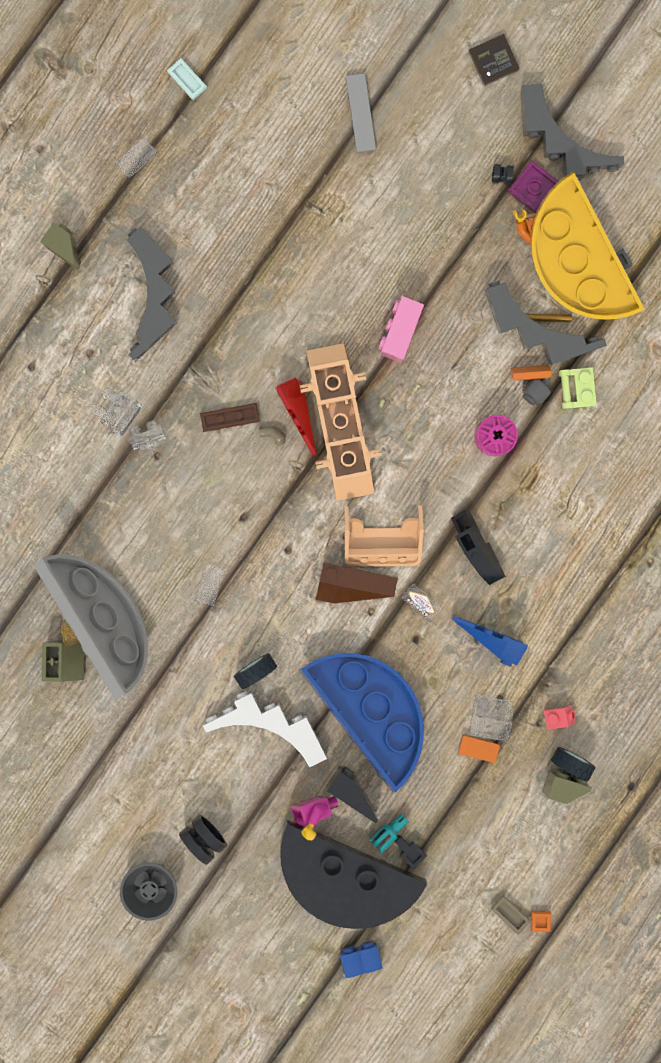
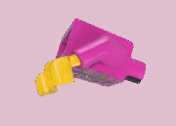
[290,795,339,840]

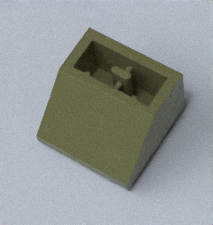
[42,641,84,682]
[542,769,592,804]

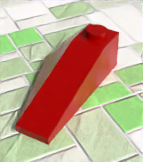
[275,378,316,457]

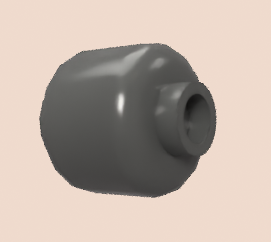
[522,378,551,406]

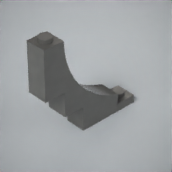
[126,226,177,362]
[484,280,607,365]

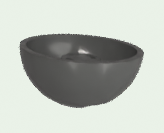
[120,863,177,921]

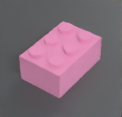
[378,296,424,363]

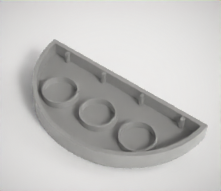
[33,554,148,700]

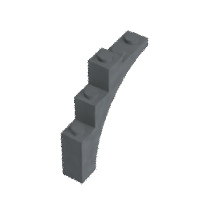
[520,84,624,181]

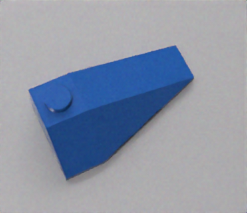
[451,615,528,667]

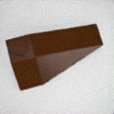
[316,562,398,604]

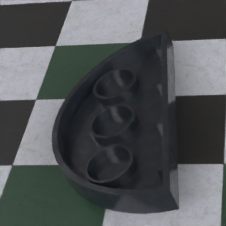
[280,820,427,929]

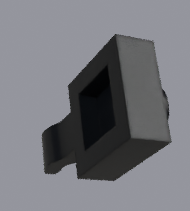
[395,835,427,869]

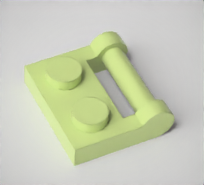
[559,367,597,409]

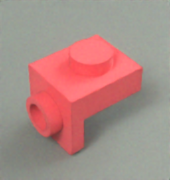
[544,705,576,729]

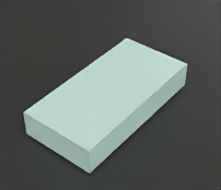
[167,58,207,101]

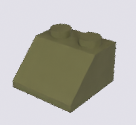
[40,222,80,270]

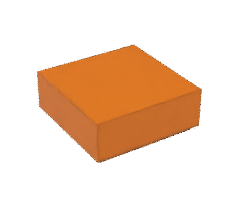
[531,911,551,932]

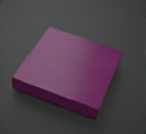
[507,160,559,213]

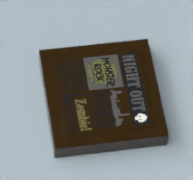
[468,34,520,86]

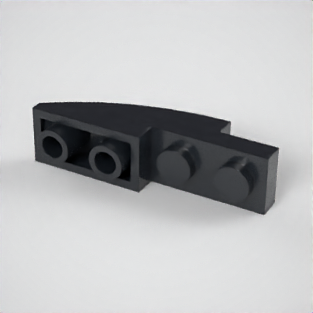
[451,509,506,585]

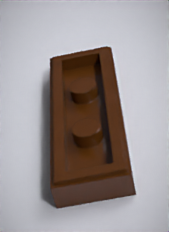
[200,403,260,432]

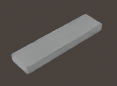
[346,73,376,154]

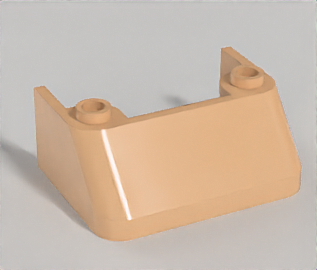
[344,505,424,567]

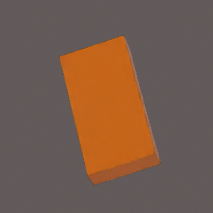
[510,365,552,381]
[458,735,500,763]

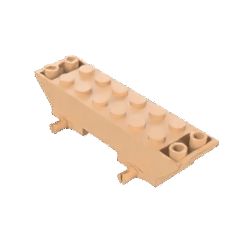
[300,343,382,501]

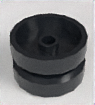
[179,814,227,865]

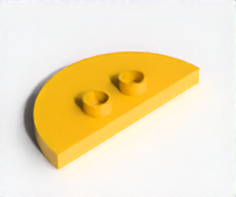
[530,171,645,320]

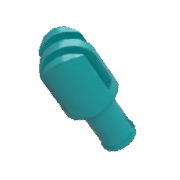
[369,813,409,854]

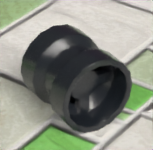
[492,164,514,185]

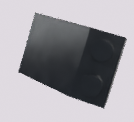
[327,766,378,823]

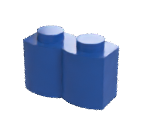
[339,941,383,978]

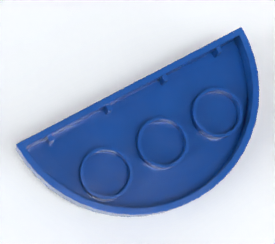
[299,653,424,792]

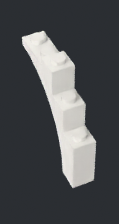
[203,691,327,767]

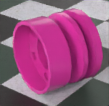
[474,415,518,457]

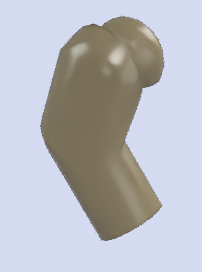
[259,426,286,445]

